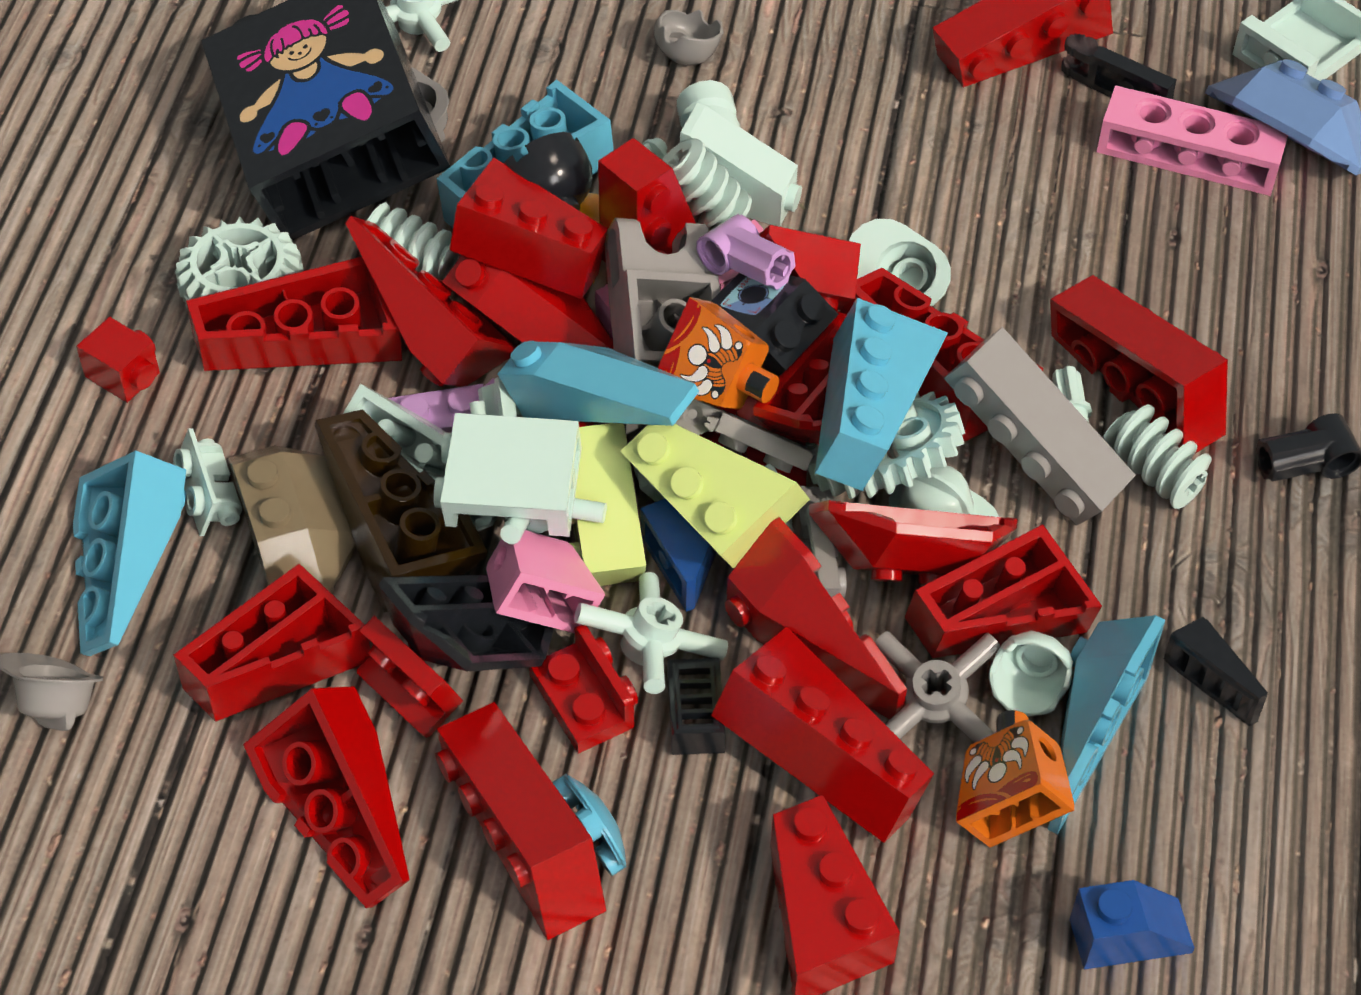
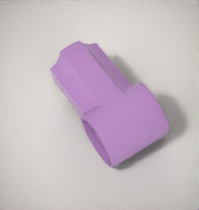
[696,214,796,290]

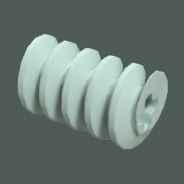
[662,138,752,230]
[367,202,461,280]
[1103,404,1212,509]

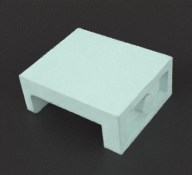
[1232,0,1361,81]
[434,413,582,537]

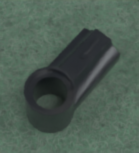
[1256,413,1361,482]

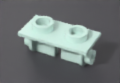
[173,428,242,536]

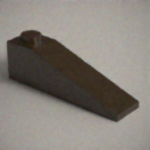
[315,409,488,613]

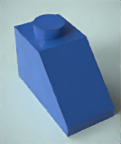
[640,499,717,612]
[1069,880,1194,970]

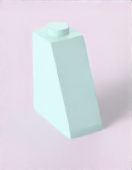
[680,103,802,227]

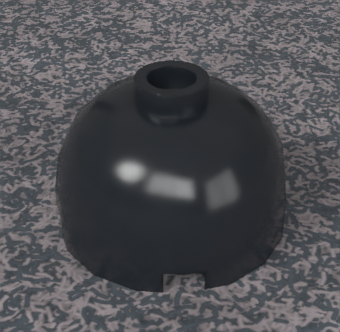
[504,132,593,210]

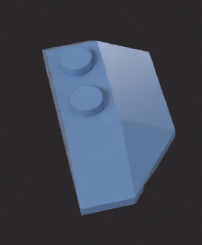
[1205,59,1361,176]

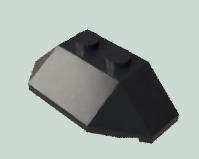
[379,575,553,672]

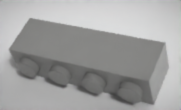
[944,327,1136,526]

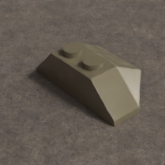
[227,445,356,593]

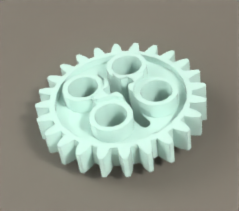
[805,391,965,499]

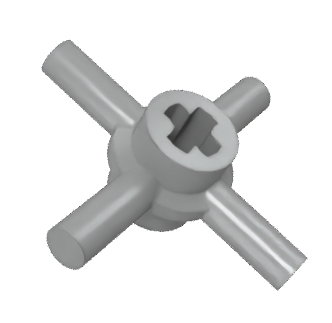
[875,631,1001,743]

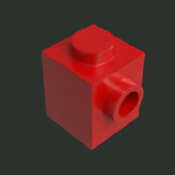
[76,316,160,403]

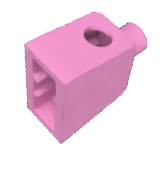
[486,530,605,633]

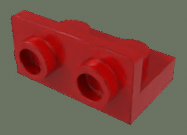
[357,615,463,738]
[529,625,638,754]

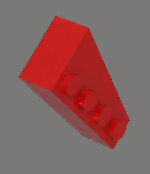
[932,0,1113,88]
[839,268,1044,442]
[711,626,934,843]
[435,702,607,941]

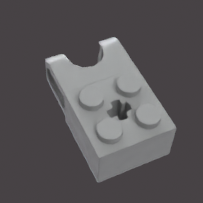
[605,218,720,368]

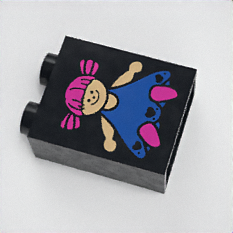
[201,0,451,240]

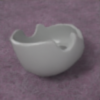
[654,10,724,65]

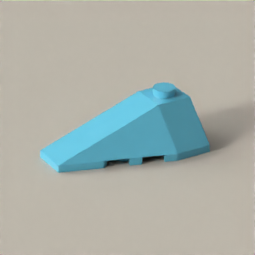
[497,341,699,426]
[73,450,186,656]
[1048,615,1166,835]

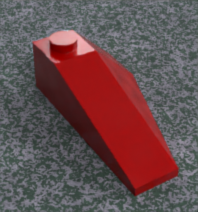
[345,216,517,387]
[442,255,614,350]
[725,517,907,719]
[243,686,410,908]

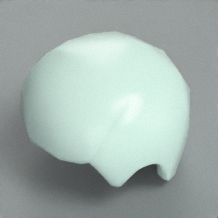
[989,630,1074,717]

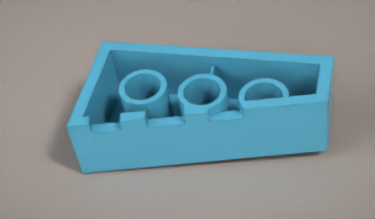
[437,79,614,228]
[815,298,948,491]

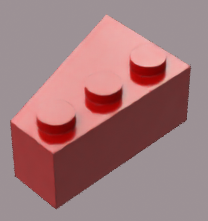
[598,138,696,262]
[905,524,1102,658]
[173,564,370,722]

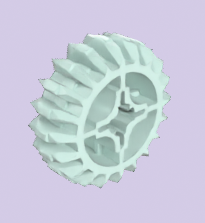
[175,216,304,307]

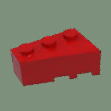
[450,157,608,299]
[770,795,900,995]

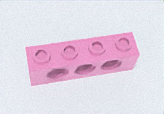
[1097,85,1288,196]

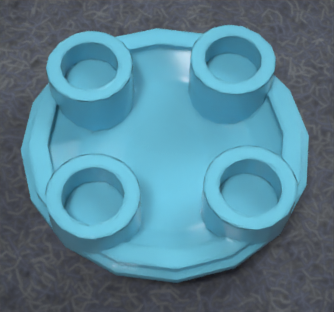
[552,774,627,876]

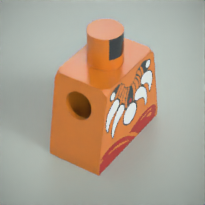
[657,297,779,409]
[956,710,1074,848]

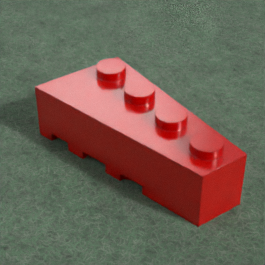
[186,257,402,371]
[1050,275,1228,453]

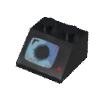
[711,273,839,377]

